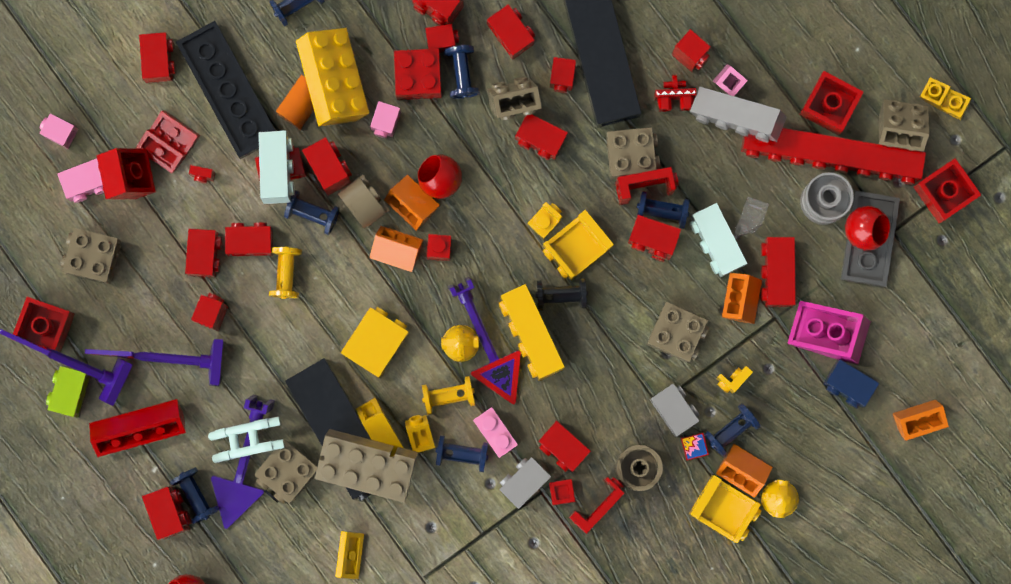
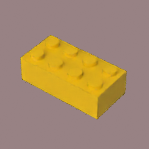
[296,28,369,127]
[499,284,564,381]

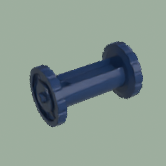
[269,0,325,27]
[445,45,480,99]
[284,190,340,235]
[637,191,689,229]
[704,403,761,457]
[435,435,488,473]
[170,467,219,524]

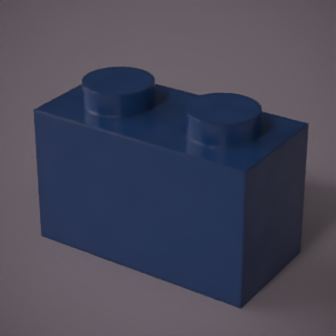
[823,360,879,409]

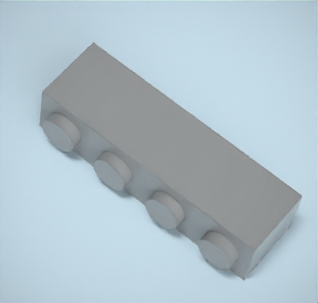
[690,87,787,142]

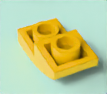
[920,77,971,120]

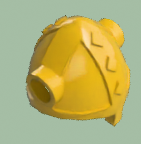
[441,325,479,362]
[761,480,799,518]

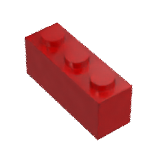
[761,237,795,307]

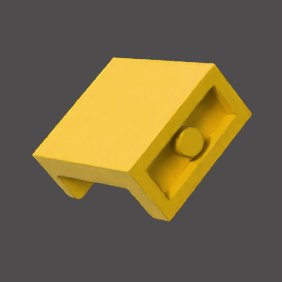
[542,210,614,280]
[341,307,409,378]
[689,475,762,543]

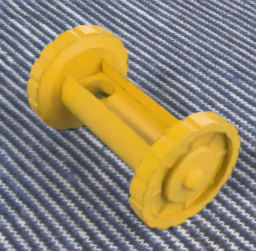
[269,246,302,299]
[422,376,475,415]

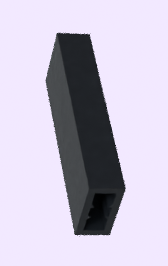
[563,0,641,128]
[285,358,372,501]

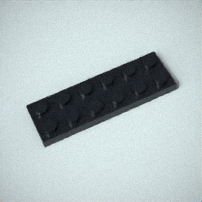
[176,21,275,159]

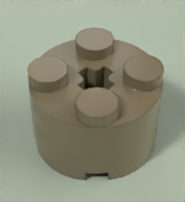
[338,174,390,229]
[615,445,663,491]

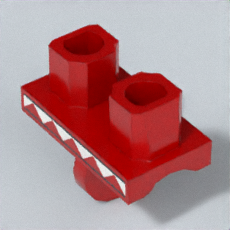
[654,75,696,112]

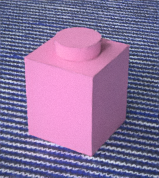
[713,64,748,96]
[370,101,401,138]
[40,114,79,149]

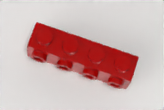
[89,399,186,457]

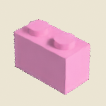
[57,158,104,203]
[473,407,518,458]

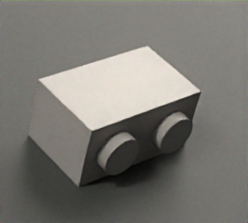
[649,383,699,437]
[499,457,551,509]

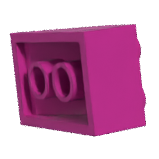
[787,301,871,364]

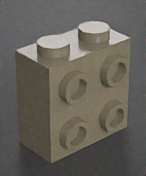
[487,77,542,120]
[879,99,929,152]
[606,127,660,180]
[61,228,122,285]
[646,302,709,363]
[254,439,318,504]

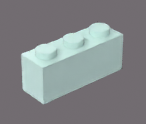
[259,131,295,204]
[689,203,747,277]

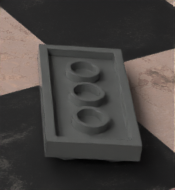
[840,191,900,287]

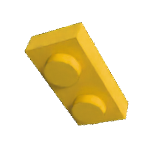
[335,531,364,579]

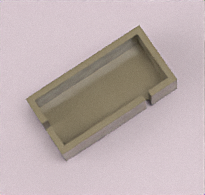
[315,429,418,503]

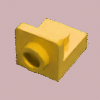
[527,202,562,239]
[716,366,753,393]
[405,415,435,452]

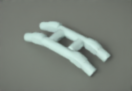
[208,417,285,463]

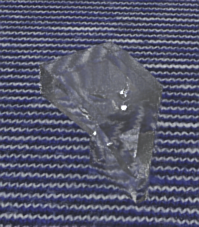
[734,197,769,240]

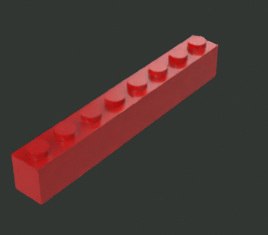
[741,128,926,185]

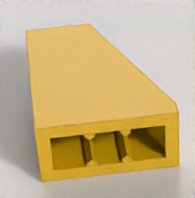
[356,398,405,457]

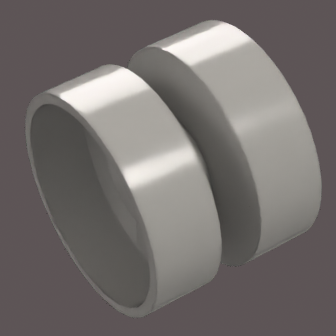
[800,172,854,225]

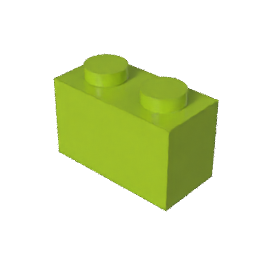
[46,366,90,418]

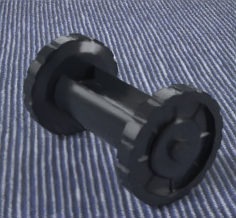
[535,278,588,311]

